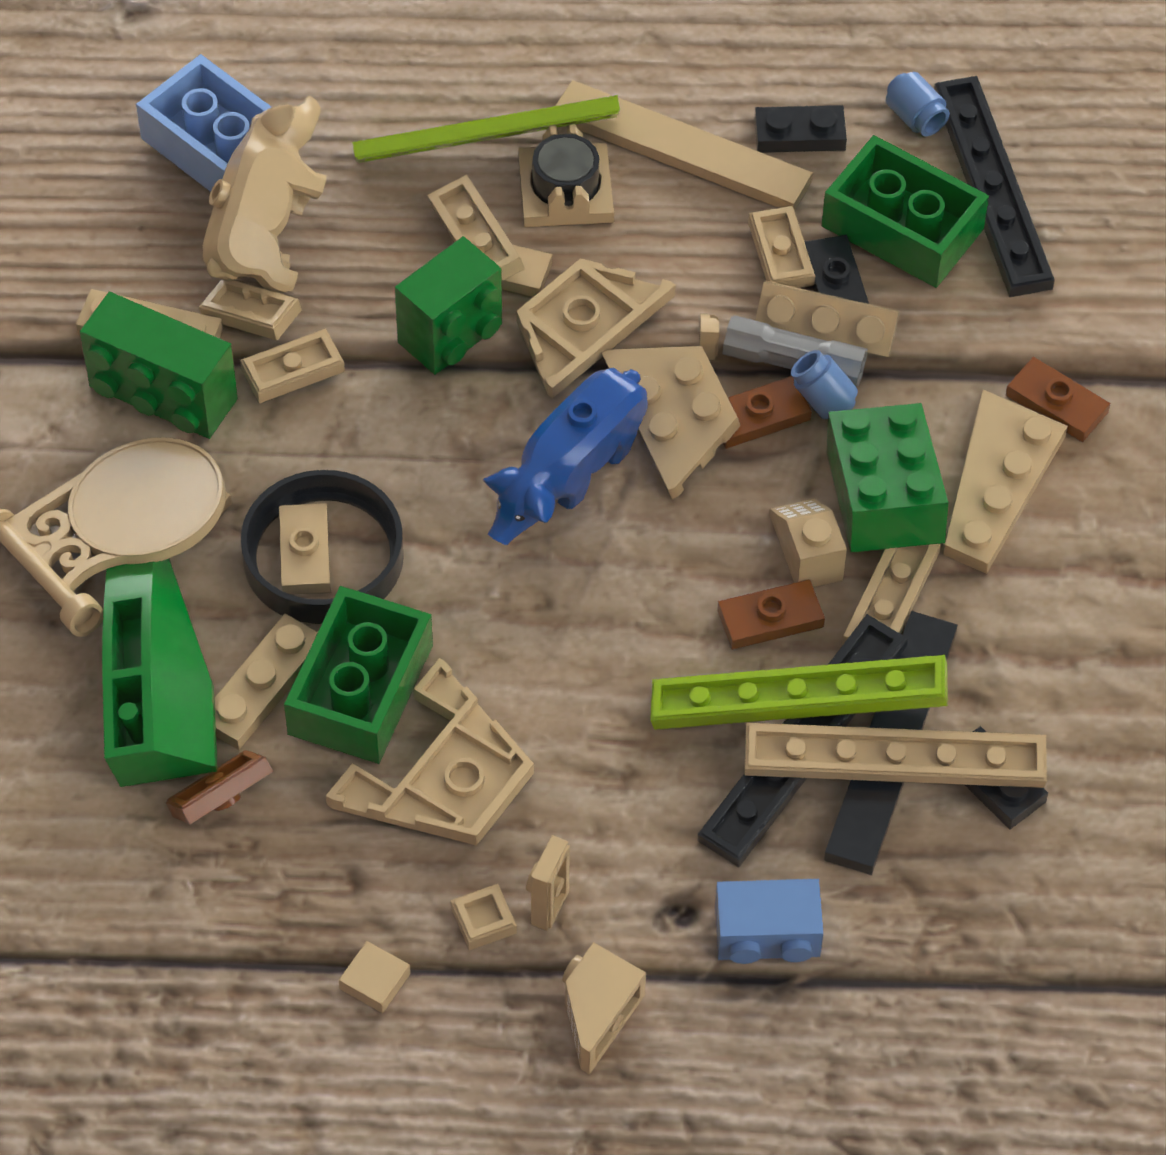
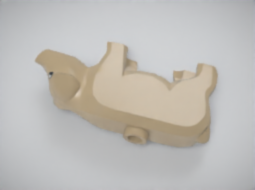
[203,95,327,293]

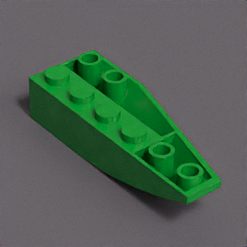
[102,558,218,787]

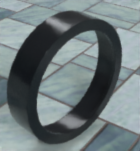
[241,470,404,624]

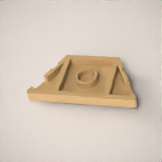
[516,258,676,398]
[602,346,741,499]

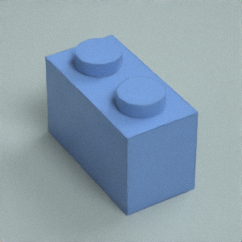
[715,879,823,964]

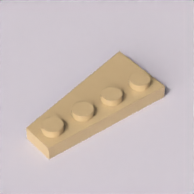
[943,389,1068,574]

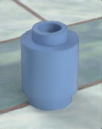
[885,72,950,137]
[791,350,858,419]

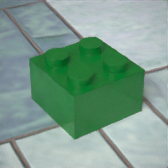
[394,236,502,375]

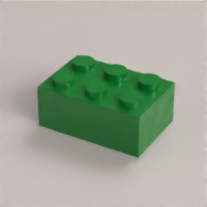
[821,135,989,288]
[80,291,238,439]
[826,403,949,552]
[284,586,433,764]

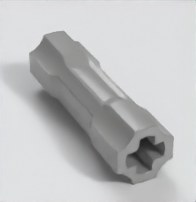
[723,315,868,387]

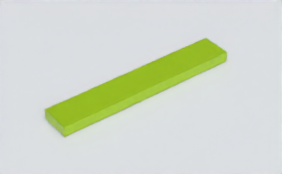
[352,95,620,163]
[650,655,948,730]

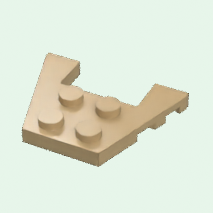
[326,658,534,846]

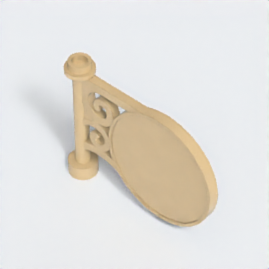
[0,438,226,637]

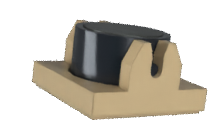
[518,124,614,227]

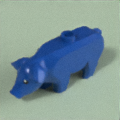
[483,368,648,545]

